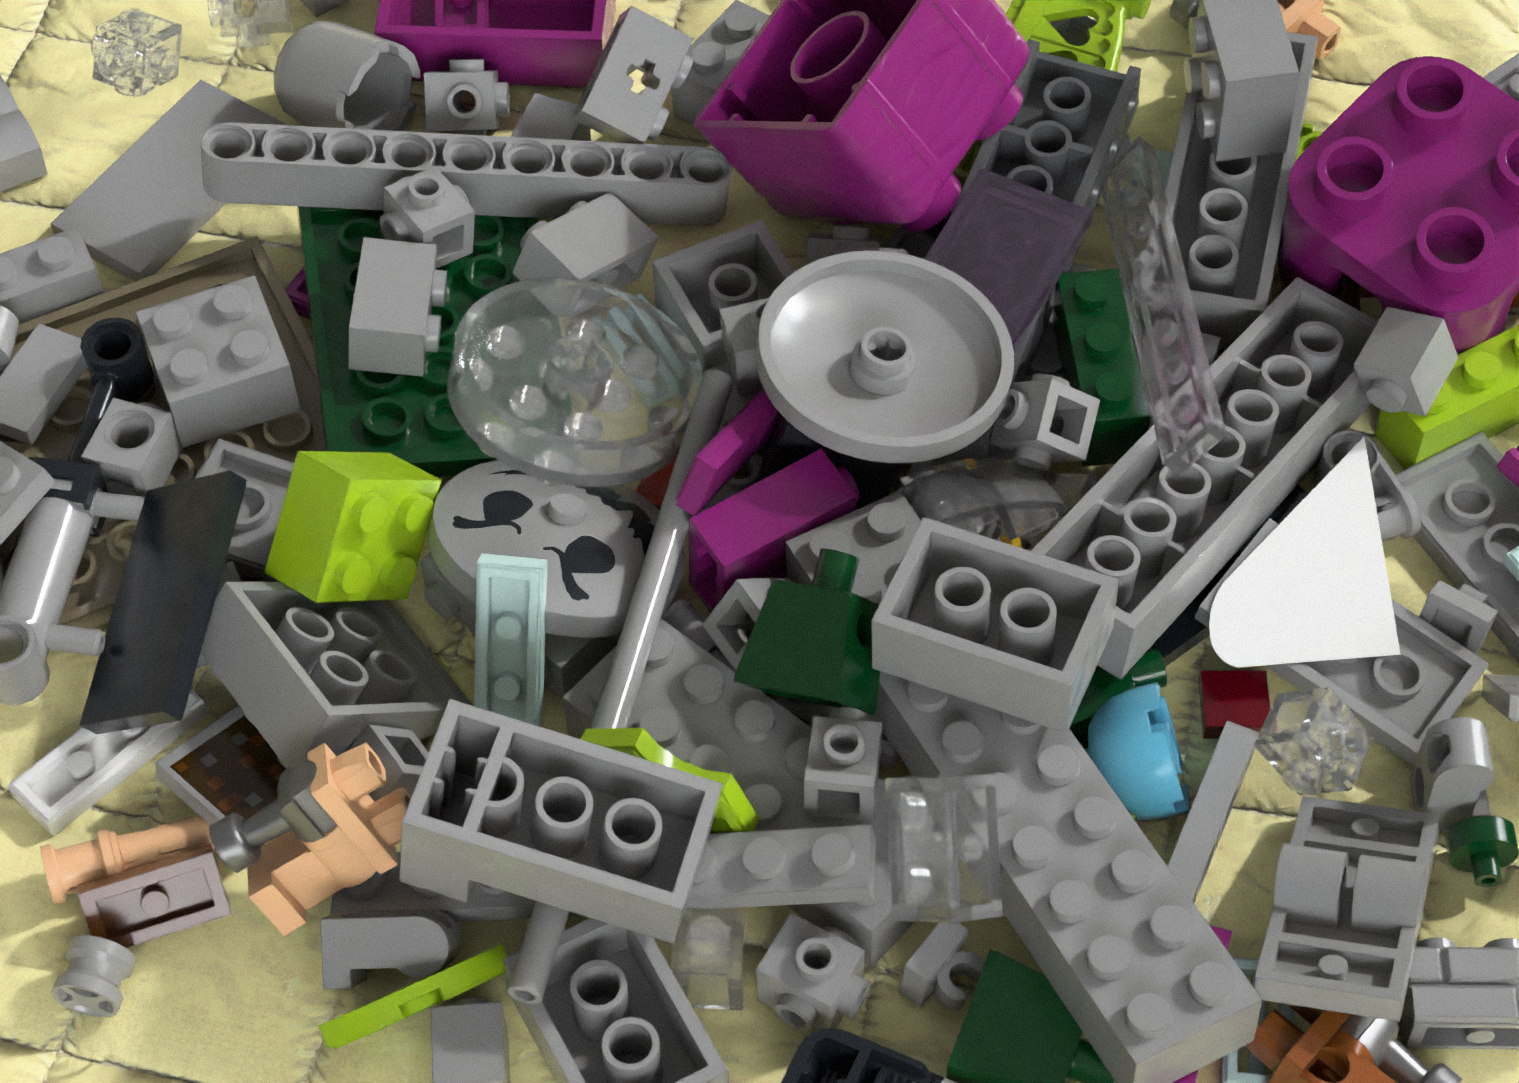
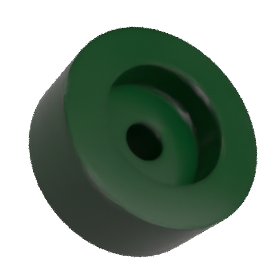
[1445,816,1519,887]

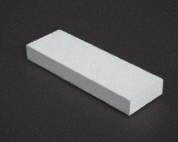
[8,689,208,837]

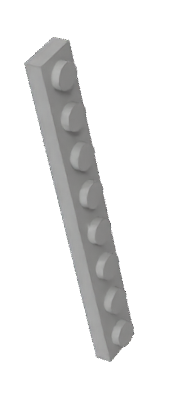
[330,825,876,922]

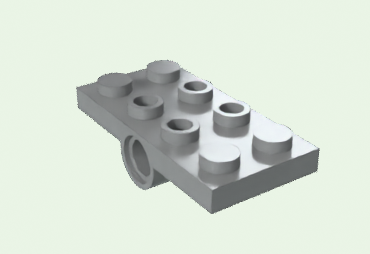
[1254,796,1440,1022]

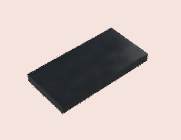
[79,470,247,734]

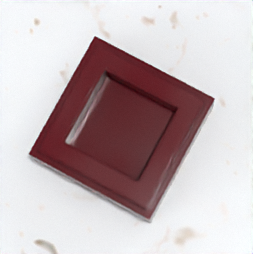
[1198,670,1272,739]

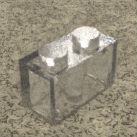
[885,773,1003,923]

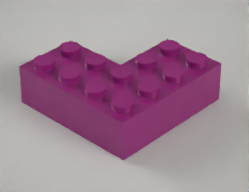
[374,0,616,87]

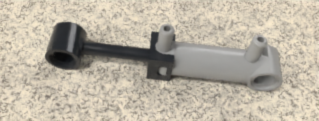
[0,317,154,705]

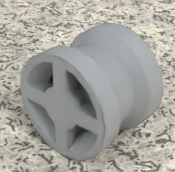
[51,935,137,1017]

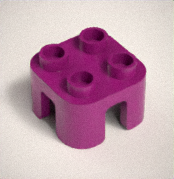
[1278,56,1519,355]

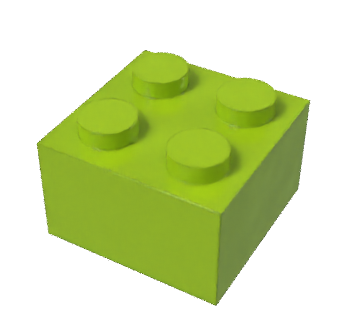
[264,451,442,603]

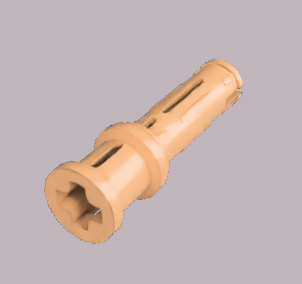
[40,815,217,905]

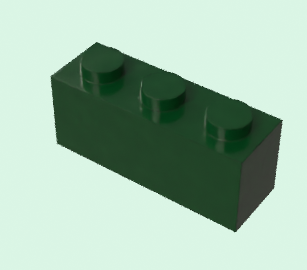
[1052,268,1151,467]

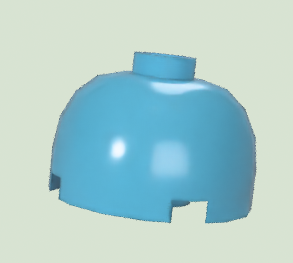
[1084,682,1191,821]

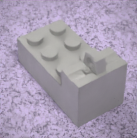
[399,699,723,944]

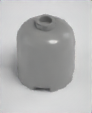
[274,21,420,131]

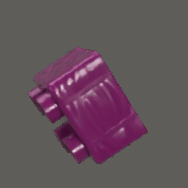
[694,0,1030,232]

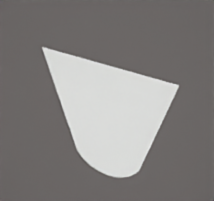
[1209,437,1401,667]

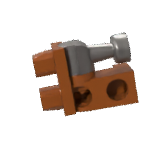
[1246,1004,1462,1083]

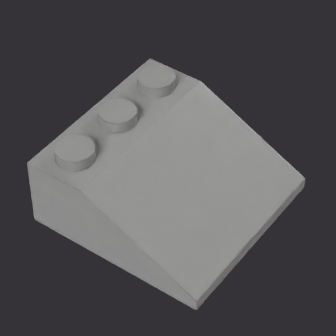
[200,582,474,769]

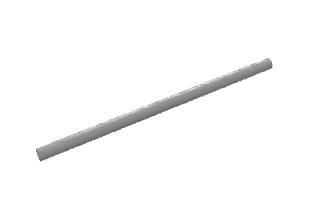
[507,370,733,1004]

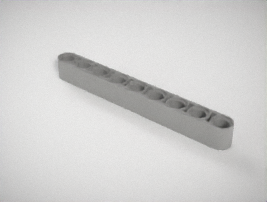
[200,122,732,226]

